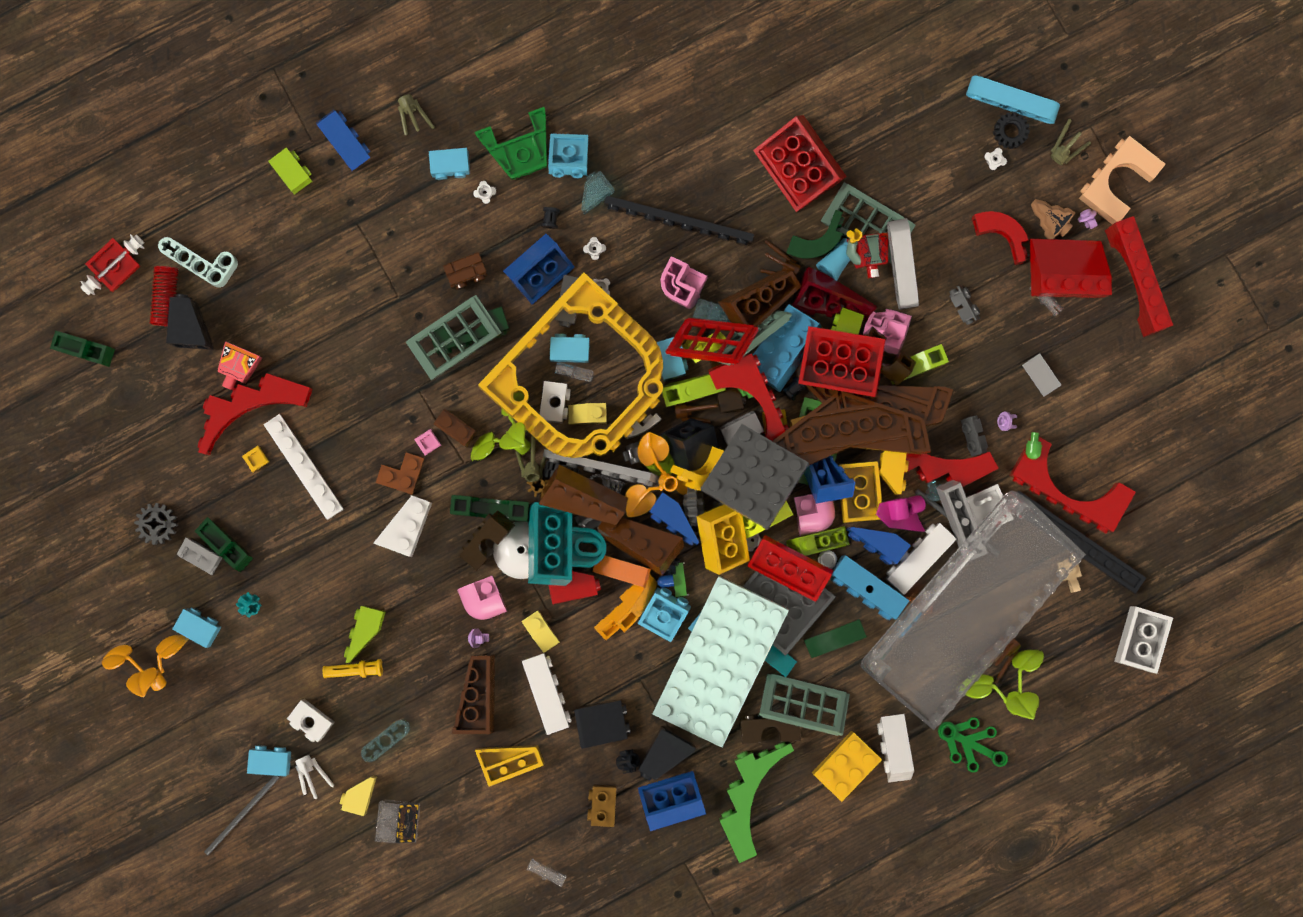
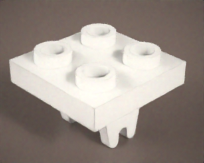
[967,484,1013,534]

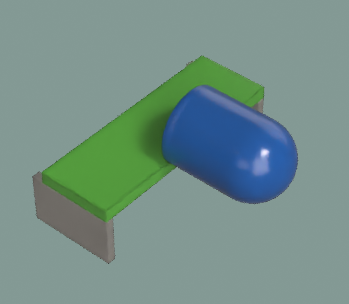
[657,562,689,597]

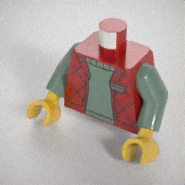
[846,229,891,278]

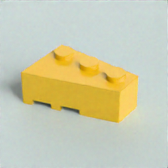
[475,745,545,786]

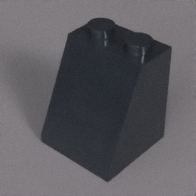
[166,294,214,350]
[661,418,719,471]
[574,699,631,749]
[639,726,696,781]

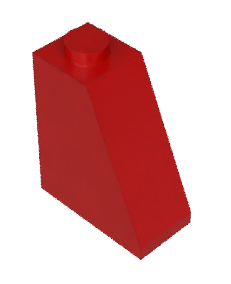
[548,571,601,604]

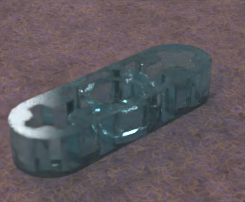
[361,720,410,762]

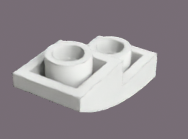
[624,414,661,439]

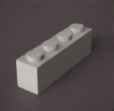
[936,480,987,561]

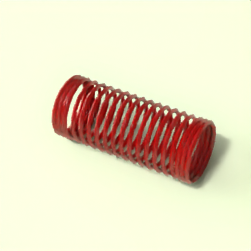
[149,266,179,326]

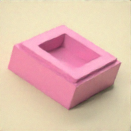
[414,429,441,456]

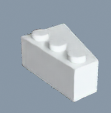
[374,496,432,557]
[877,714,914,783]

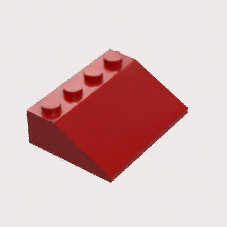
[753,115,847,212]
[1030,239,1112,298]
[798,326,886,397]

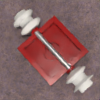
[80,234,145,295]

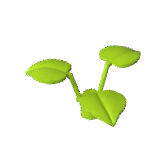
[471,392,531,461]
[960,650,1044,720]

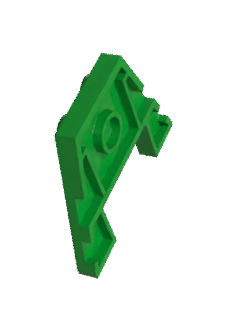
[475,107,547,180]

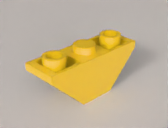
[879,451,909,495]

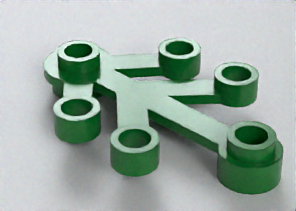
[938,717,1008,773]

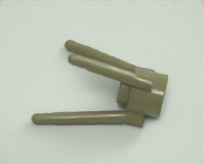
[398,94,435,135]
[1050,119,1091,165]
[516,435,546,482]

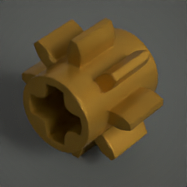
[527,477,548,498]

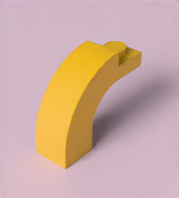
[670,447,724,491]

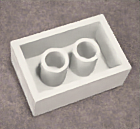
[1114,606,1173,674]

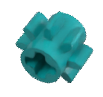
[236,592,262,618]

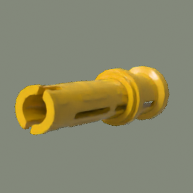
[323,659,383,678]

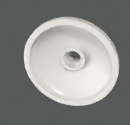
[493,521,529,579]

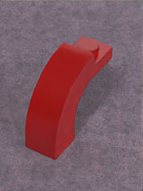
[972,211,1028,265]

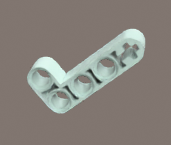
[158,237,238,287]

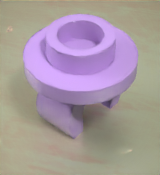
[1078,209,1098,229]
[997,412,1017,431]
[468,629,489,648]

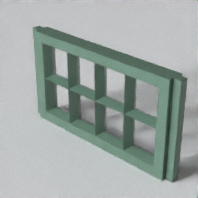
[821,182,915,264]
[406,295,502,380]
[714,310,792,365]
[759,674,850,736]

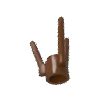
[760,240,801,276]
[675,394,718,424]
[976,636,1021,684]

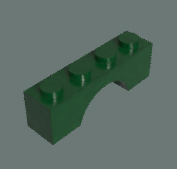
[432,307,510,356]
[450,495,530,522]

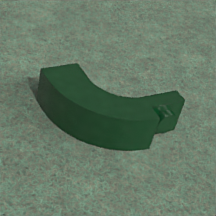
[786,210,844,258]

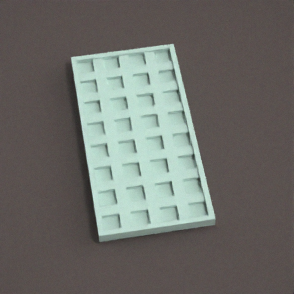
[653,576,789,747]

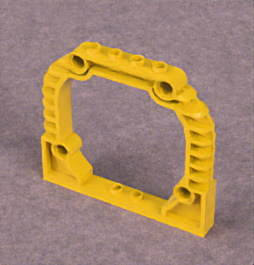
[478,273,663,458]

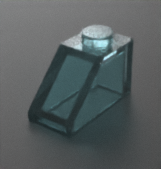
[581,171,614,215]

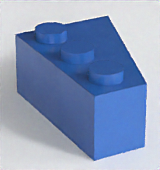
[316,110,371,171]
[804,456,856,504]

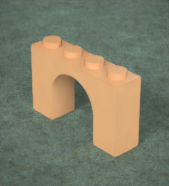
[1079,136,1165,225]

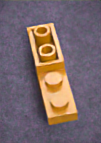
[594,574,657,640]

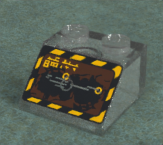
[375,800,420,843]

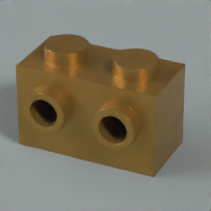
[587,785,617,827]

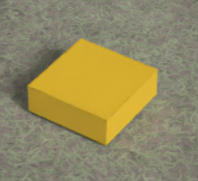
[242,446,269,472]

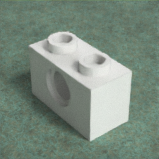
[540,381,571,423]
[287,699,335,742]

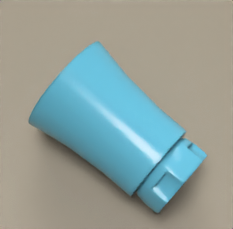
[816,238,850,281]

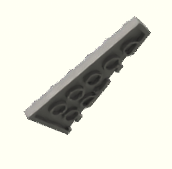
[543,449,660,487]

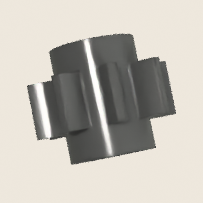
[623,442,641,465]

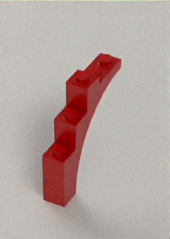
[198,373,313,456]
[904,452,999,487]

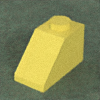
[568,403,607,425]
[522,610,560,653]
[340,775,377,816]

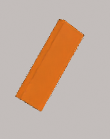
[592,556,651,588]

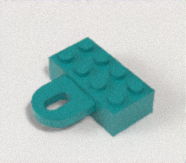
[528,502,606,586]

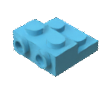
[548,134,588,178]
[637,587,691,642]

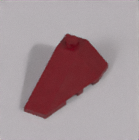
[791,267,876,321]

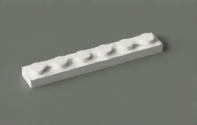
[263,414,344,520]

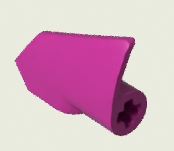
[876,495,926,532]

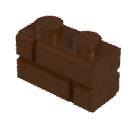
[443,252,488,290]
[433,409,477,448]

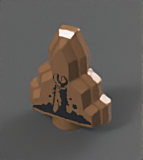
[1031,199,1075,239]

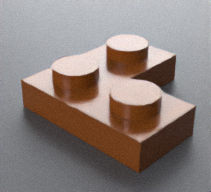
[376,452,425,495]

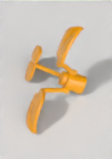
[625,432,687,517]
[102,635,189,697]

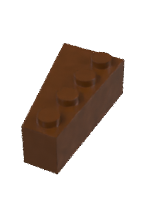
[718,270,801,333]
[539,464,628,525]
[597,518,684,576]
[451,655,495,734]

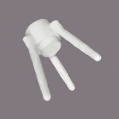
[295,755,334,799]

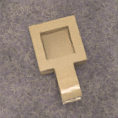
[1057,558,1082,593]

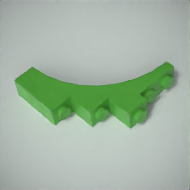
[719,742,794,863]

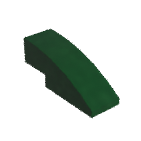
[50,331,115,367]
[195,517,254,573]
[804,619,867,658]

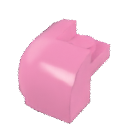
[660,256,708,309]
[863,309,912,355]
[794,494,835,536]
[457,576,508,620]

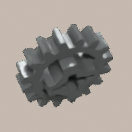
[683,487,706,526]
[134,503,178,545]

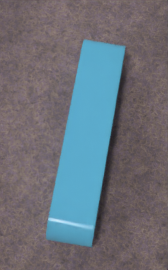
[966,76,1060,124]

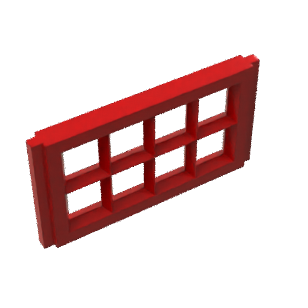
[665,318,759,364]

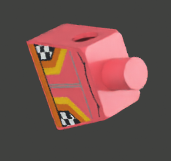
[218,342,262,390]

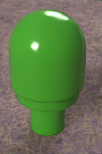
[1026,432,1042,460]

